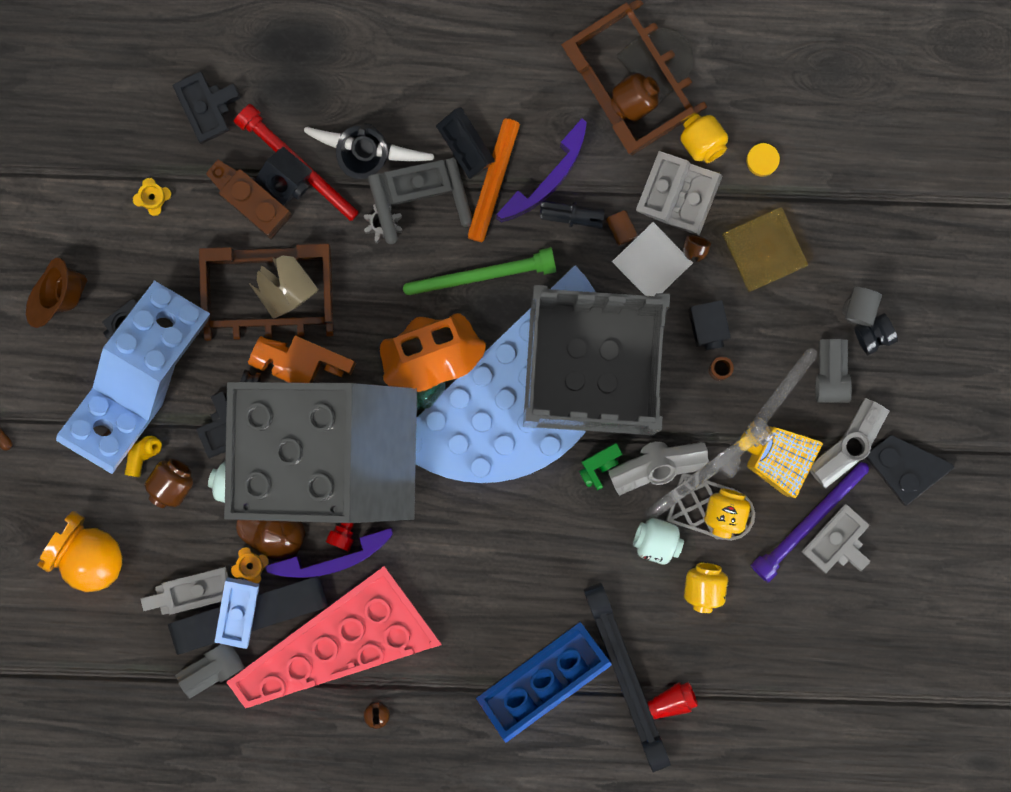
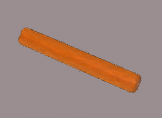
[468,118,520,242]

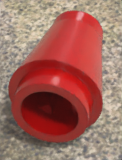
[647,682,698,720]

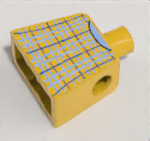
[738,426,823,498]

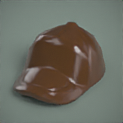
[236,520,305,561]

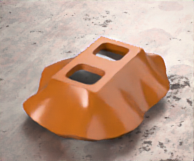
[380,313,486,392]

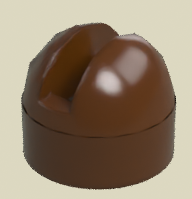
[683,235,711,262]
[364,702,390,729]

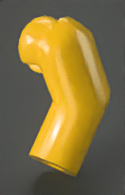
[124,436,162,477]

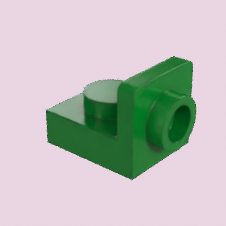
[579,443,622,491]

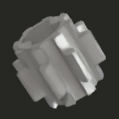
[364,204,403,243]

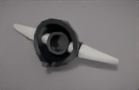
[304,123,434,179]

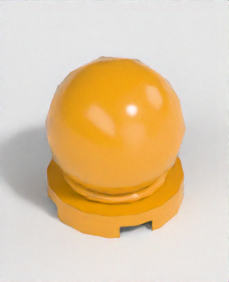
[37,511,123,592]

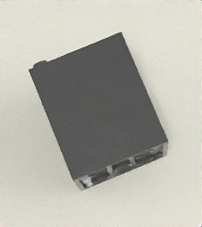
[224,382,417,523]

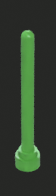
[403,247,557,295]

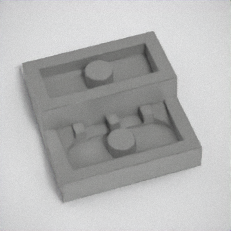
[636,151,722,236]

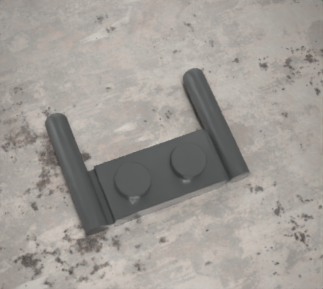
[368,158,473,244]

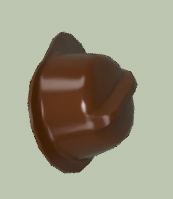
[26,257,87,328]

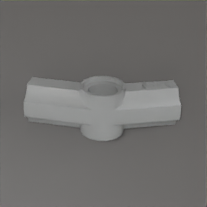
[810,398,890,489]
[608,442,709,496]

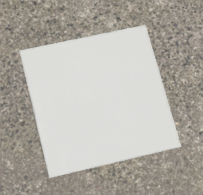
[612,222,693,296]

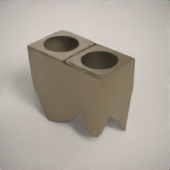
[249,255,319,319]

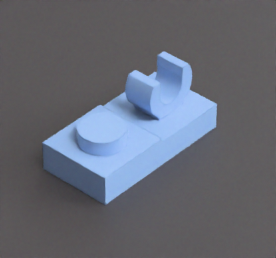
[215,577,259,649]

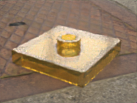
[722,207,808,293]

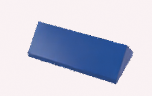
[476,622,612,743]

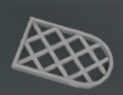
[666,473,755,541]

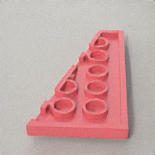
[226,566,442,709]

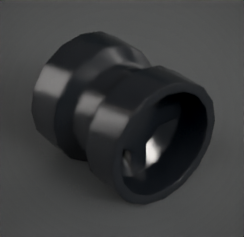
[854,313,898,356]

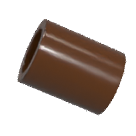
[606,210,638,246]
[708,357,734,381]

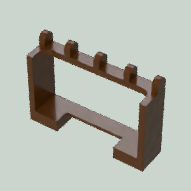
[561,0,707,155]
[199,244,334,341]

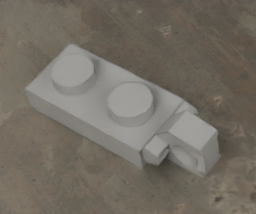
[141,567,229,615]

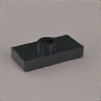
[436,107,495,179]

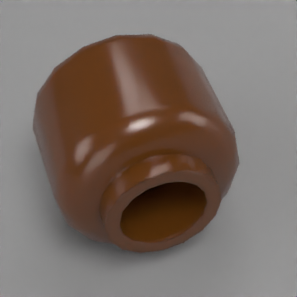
[611,73,660,121]
[145,459,193,508]

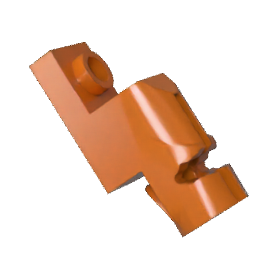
[248,336,356,383]

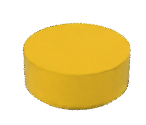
[746,143,780,177]

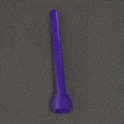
[750,462,869,583]

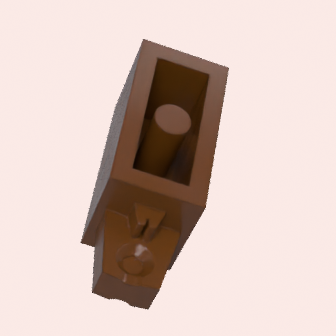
[206,159,292,240]

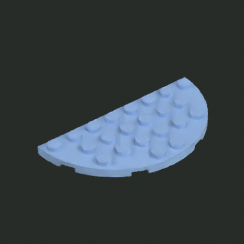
[416,265,595,483]

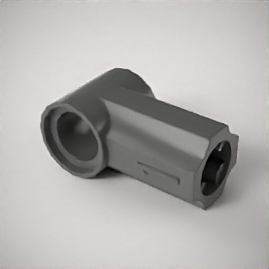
[842,287,882,327]
[815,339,852,403]
[175,644,246,699]

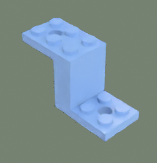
[56,280,210,474]

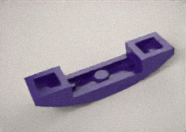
[497,118,587,223]
[265,528,394,578]

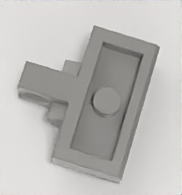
[801,504,871,574]

